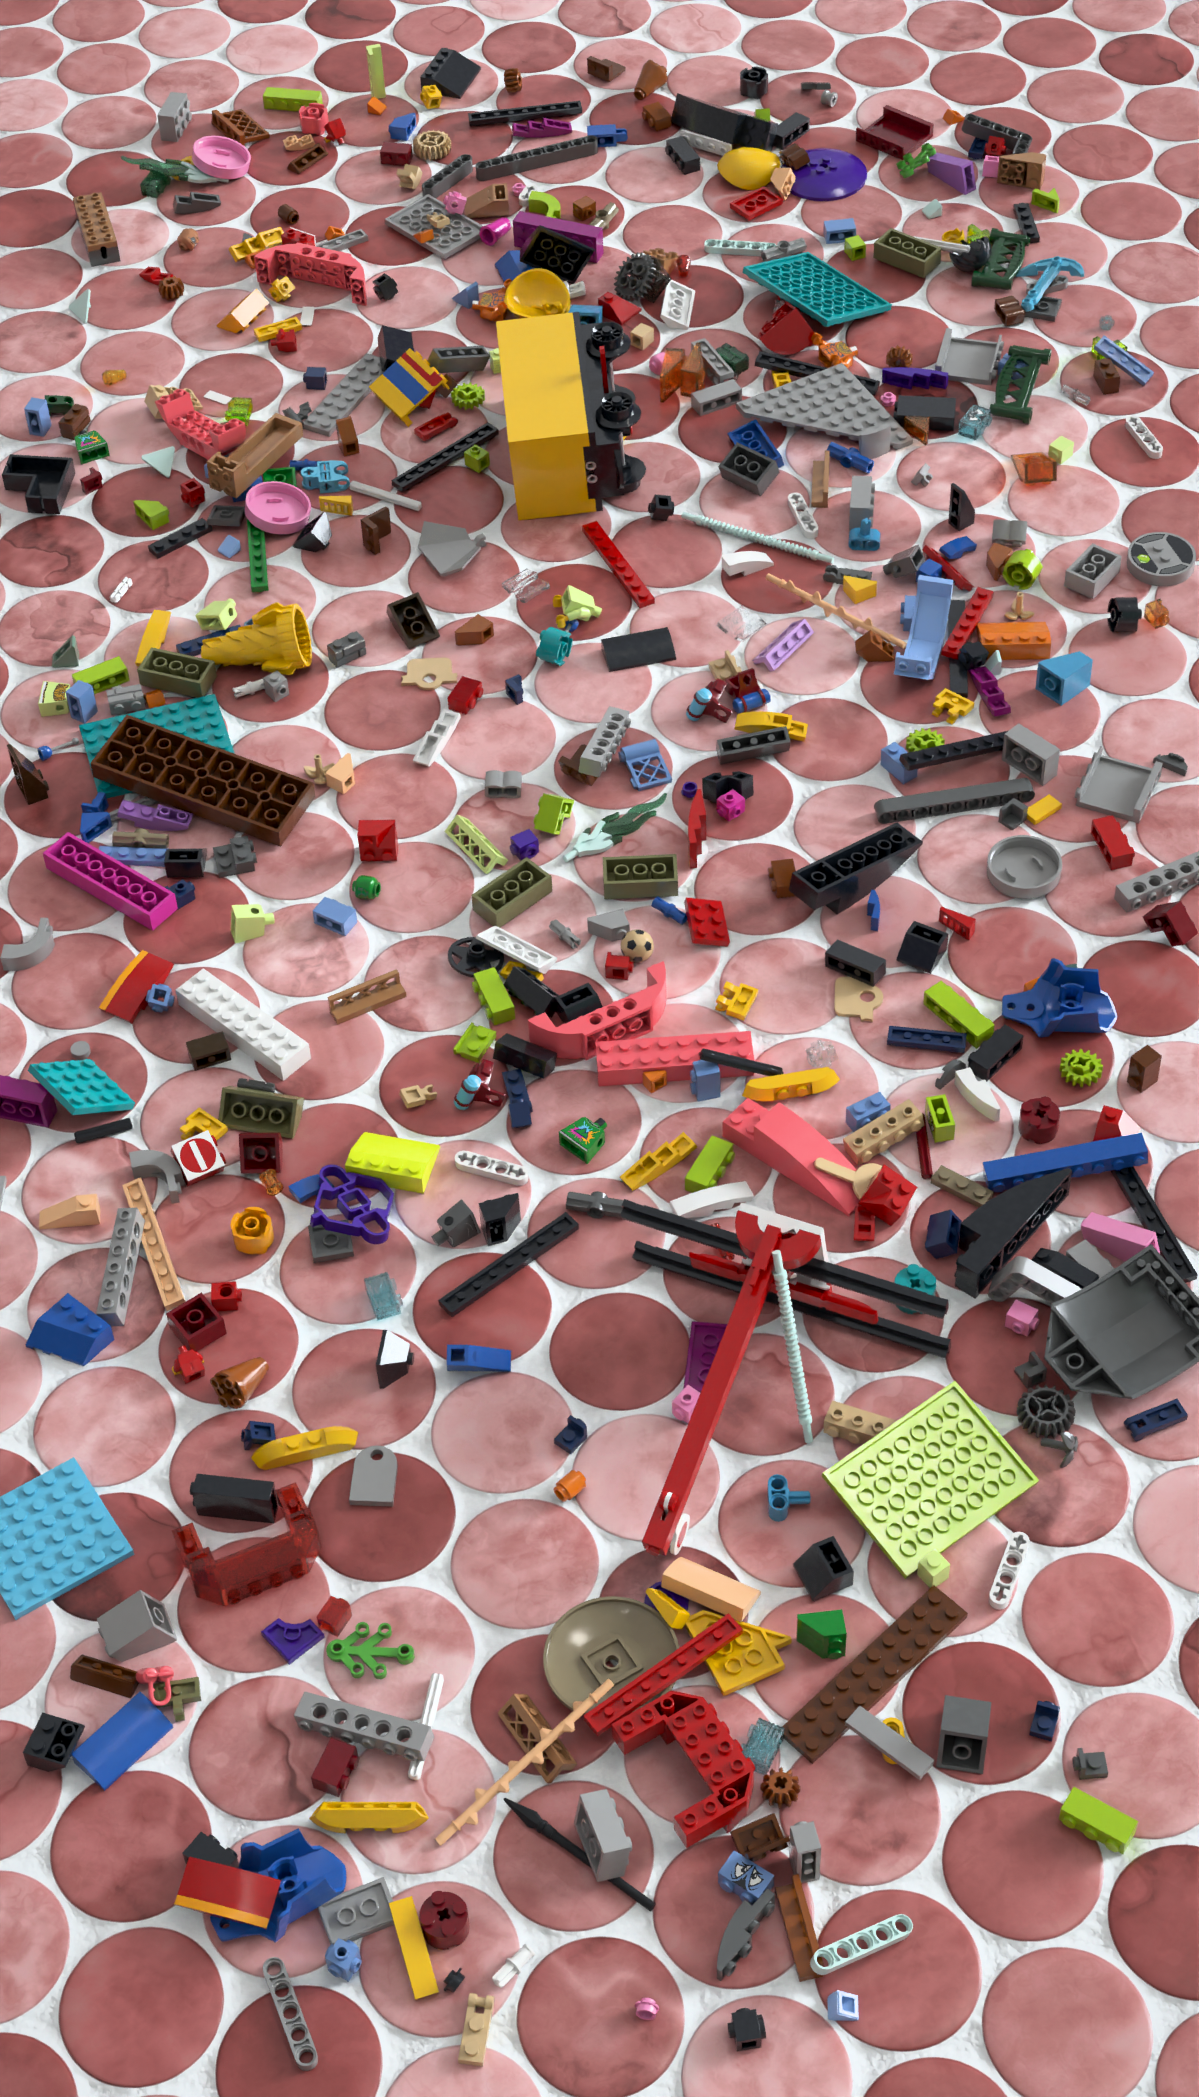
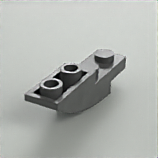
[717,1888,776,1981]

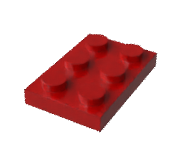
[730,186,783,221]
[684,897,730,947]

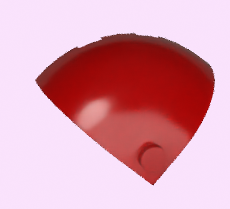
[758,302,815,355]

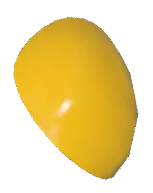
[717,147,780,190]
[504,268,570,319]

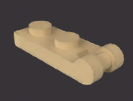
[458,1993,495,2067]

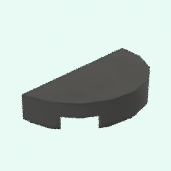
[1153,753,1188,776]
[935,1059,966,1089]

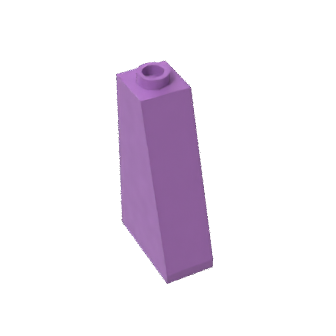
[927,153,976,195]

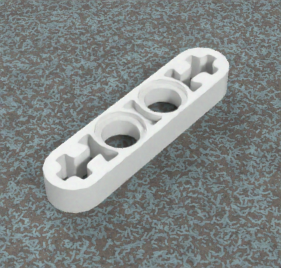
[1125,415,1163,459]
[788,493,818,539]
[455,1150,529,1186]
[989,1532,1030,1610]

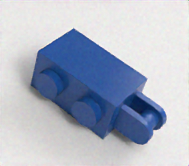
[587,124,628,147]

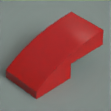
[139,266,173,286]
[854,1206,875,1241]

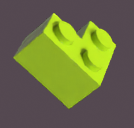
[534,793,574,835]

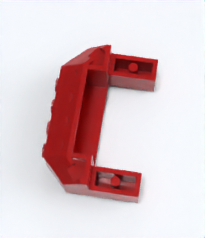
[611,1691,755,1848]

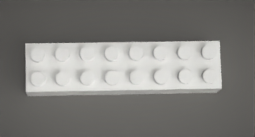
[176,968,311,1081]

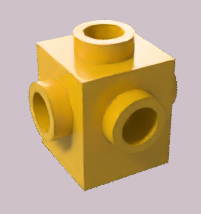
[420,85,442,109]
[268,276,295,303]

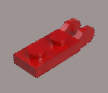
[414,412,458,441]

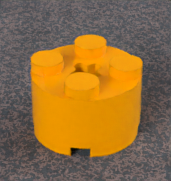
[230,1207,274,1254]

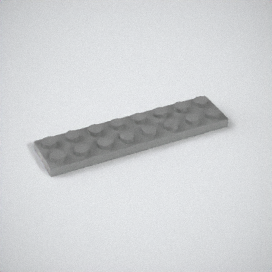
[303,353,384,437]

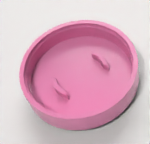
[192,136,251,179]
[244,481,311,534]

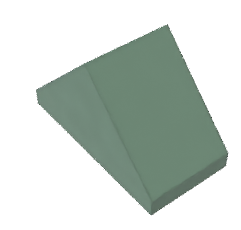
[52,635,79,668]

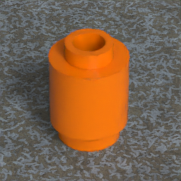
[553,1470,586,1502]

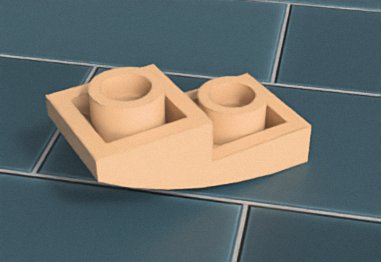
[283,134,315,151]

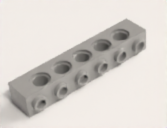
[579,706,631,777]
[1114,851,1199,913]
[96,1208,145,1326]
[294,1692,434,1761]

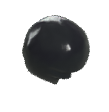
[949,236,992,272]

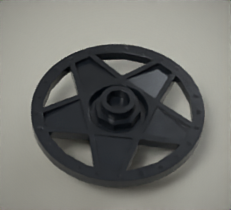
[448,937,504,978]

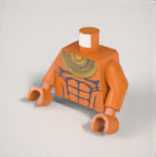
[472,279,512,321]
[811,333,858,369]

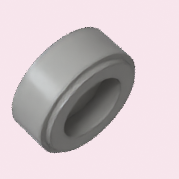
[70,1041,91,1060]

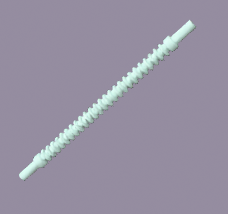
[681,512,834,564]
[772,1250,813,1443]

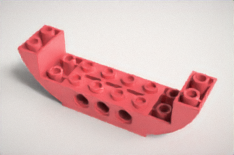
[254,242,367,306]
[155,389,246,460]
[528,961,666,1060]

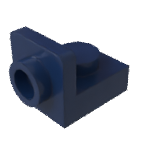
[505,674,524,705]
[554,1415,587,1454]
[241,1421,276,1450]
[1029,1701,1060,1742]

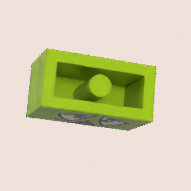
[925,1094,955,1143]

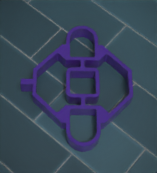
[310,1165,394,1244]

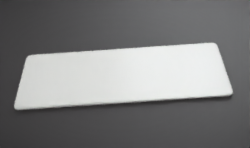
[204,390,232,404]

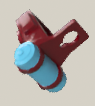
[686,678,732,723]
[454,1059,506,1110]

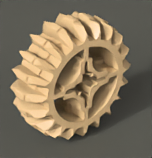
[413,130,451,161]

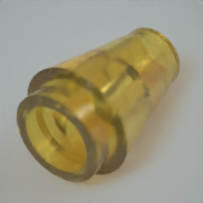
[102,369,127,385]

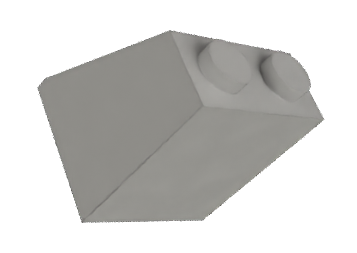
[97,1590,177,1662]

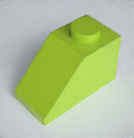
[133,500,169,530]

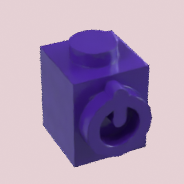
[509,829,539,861]

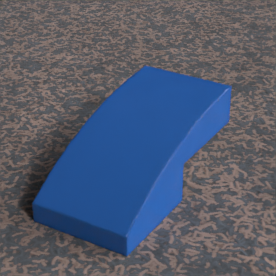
[939,536,977,559]
[867,889,880,931]
[288,1174,334,1203]

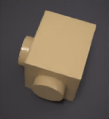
[630,323,654,350]

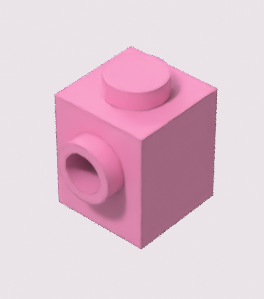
[1005,1300,1040,1337]
[672,1385,700,1423]

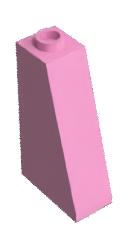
[1081,1212,1160,1262]

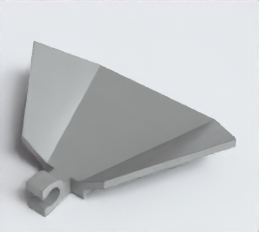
[418,521,486,577]

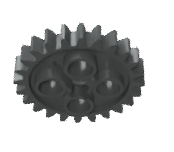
[614,252,656,302]

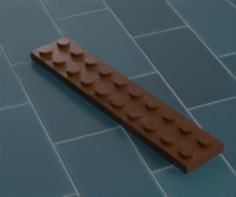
[779,1585,968,1764]

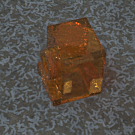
[1144,599,1170,629]

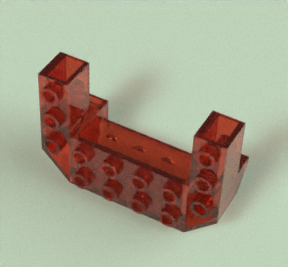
[172,1482,322,1606]

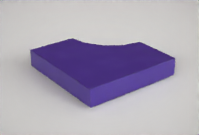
[261,1618,325,1665]

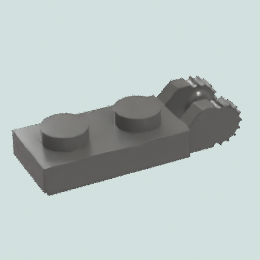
[823,565,872,585]

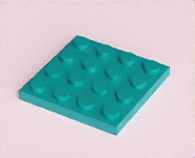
[28,1059,135,1115]

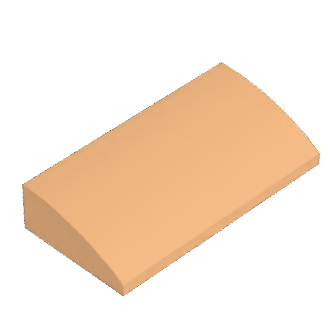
[661,1557,761,1622]

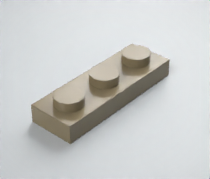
[931,1165,994,1208]

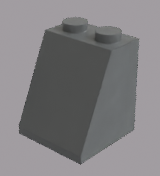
[936,1695,991,1774]

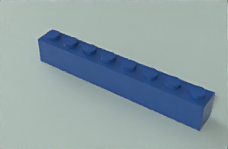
[983,1133,1148,1192]

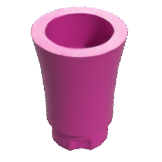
[479,217,511,246]

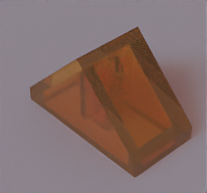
[904,416,930,445]

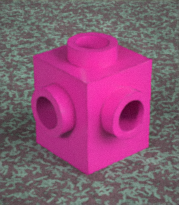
[716,789,745,821]

